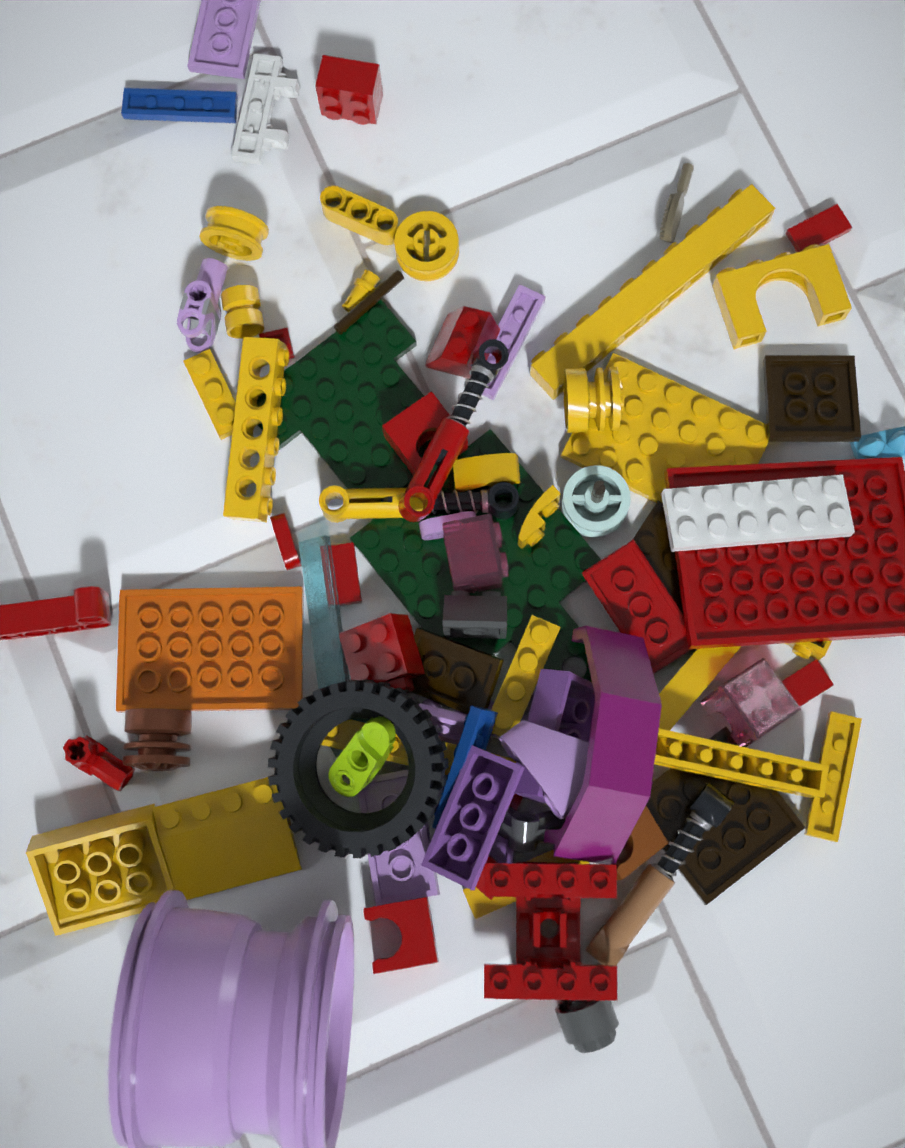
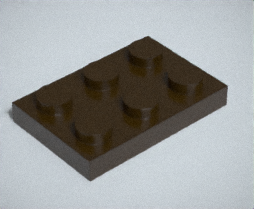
[412,628,504,714]

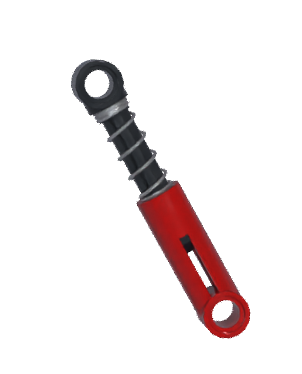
[398,339,509,522]

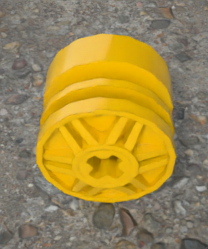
[563,367,624,433]

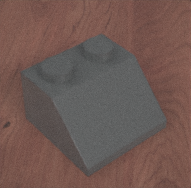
[443,591,507,639]

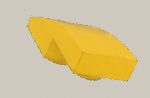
[453,453,521,493]
[518,485,561,549]

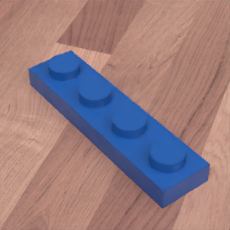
[121,88,238,123]
[432,706,498,829]

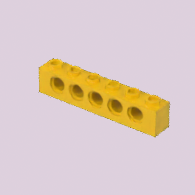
[223,337,289,523]
[654,729,829,798]

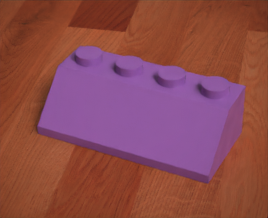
[515,669,595,804]
[421,745,525,890]

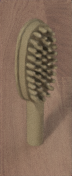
[659,163,694,243]

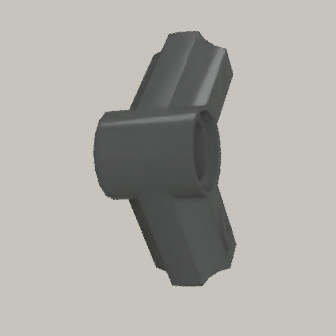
[498,807,566,853]

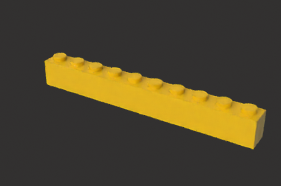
[530,184,775,400]

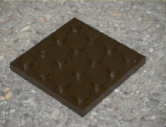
[646,726,806,905]

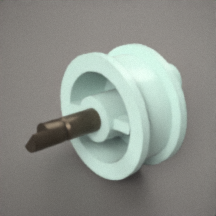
[562,465,631,538]

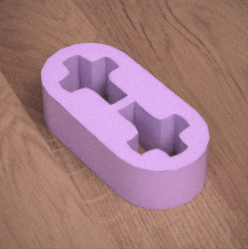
[419,511,479,540]

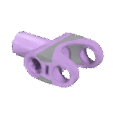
[177,258,228,353]

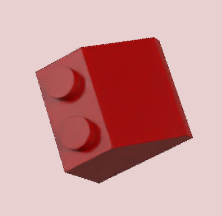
[425,306,500,379]

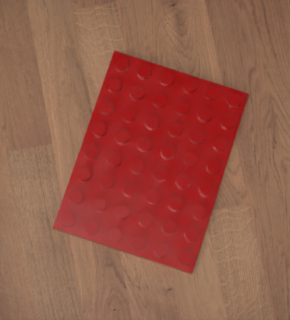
[664,457,905,649]

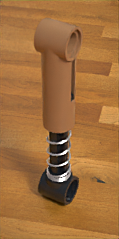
[585,783,735,965]

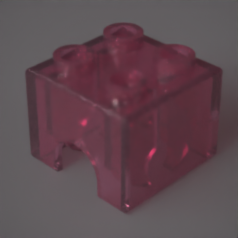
[442,514,509,593]
[700,657,801,747]

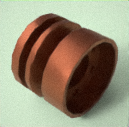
[123,708,192,771]

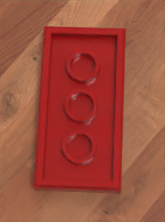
[582,539,692,674]

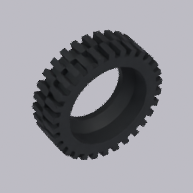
[268,679,448,859]

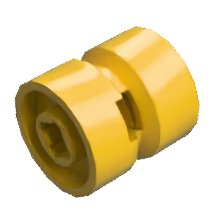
[221,285,265,339]

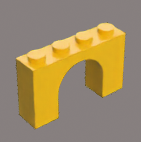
[712,244,852,350]

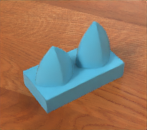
[850,426,905,459]

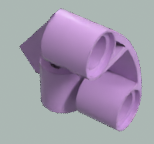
[499,720,589,819]

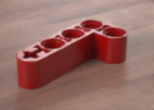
[0,586,111,640]

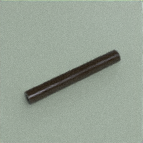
[333,270,404,334]

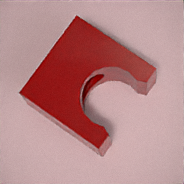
[382,391,468,475]
[363,897,439,974]

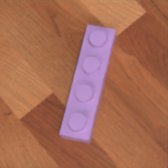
[482,284,546,401]

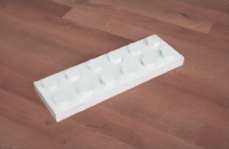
[661,475,855,552]

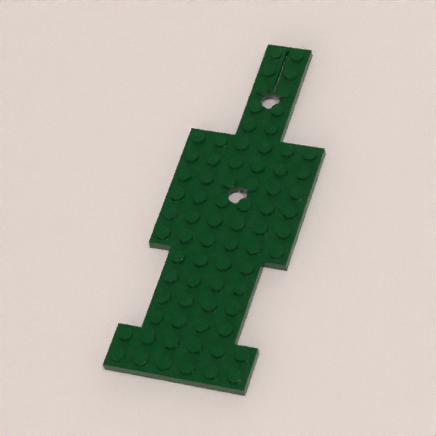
[257,300,601,682]

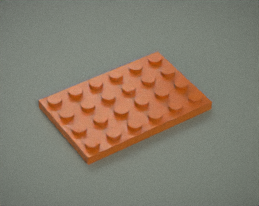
[116,586,304,713]

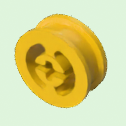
[199,206,269,261]
[394,211,459,281]

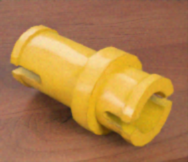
[342,269,380,312]

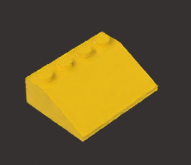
[152,777,302,900]
[26,803,175,936]

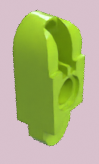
[328,716,396,797]

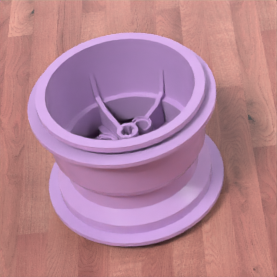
[108,890,354,1148]

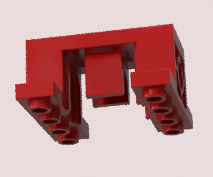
[484,862,618,1001]

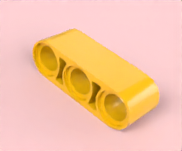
[320,185,399,245]

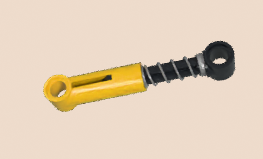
[319,482,519,523]

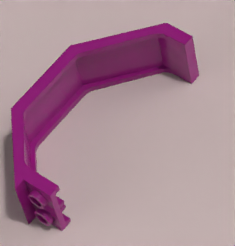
[544,625,662,864]

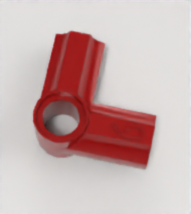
[63,735,135,792]

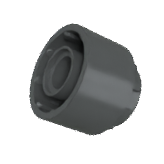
[555,1000,619,1053]

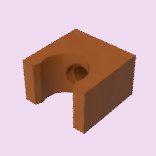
[615,806,668,880]

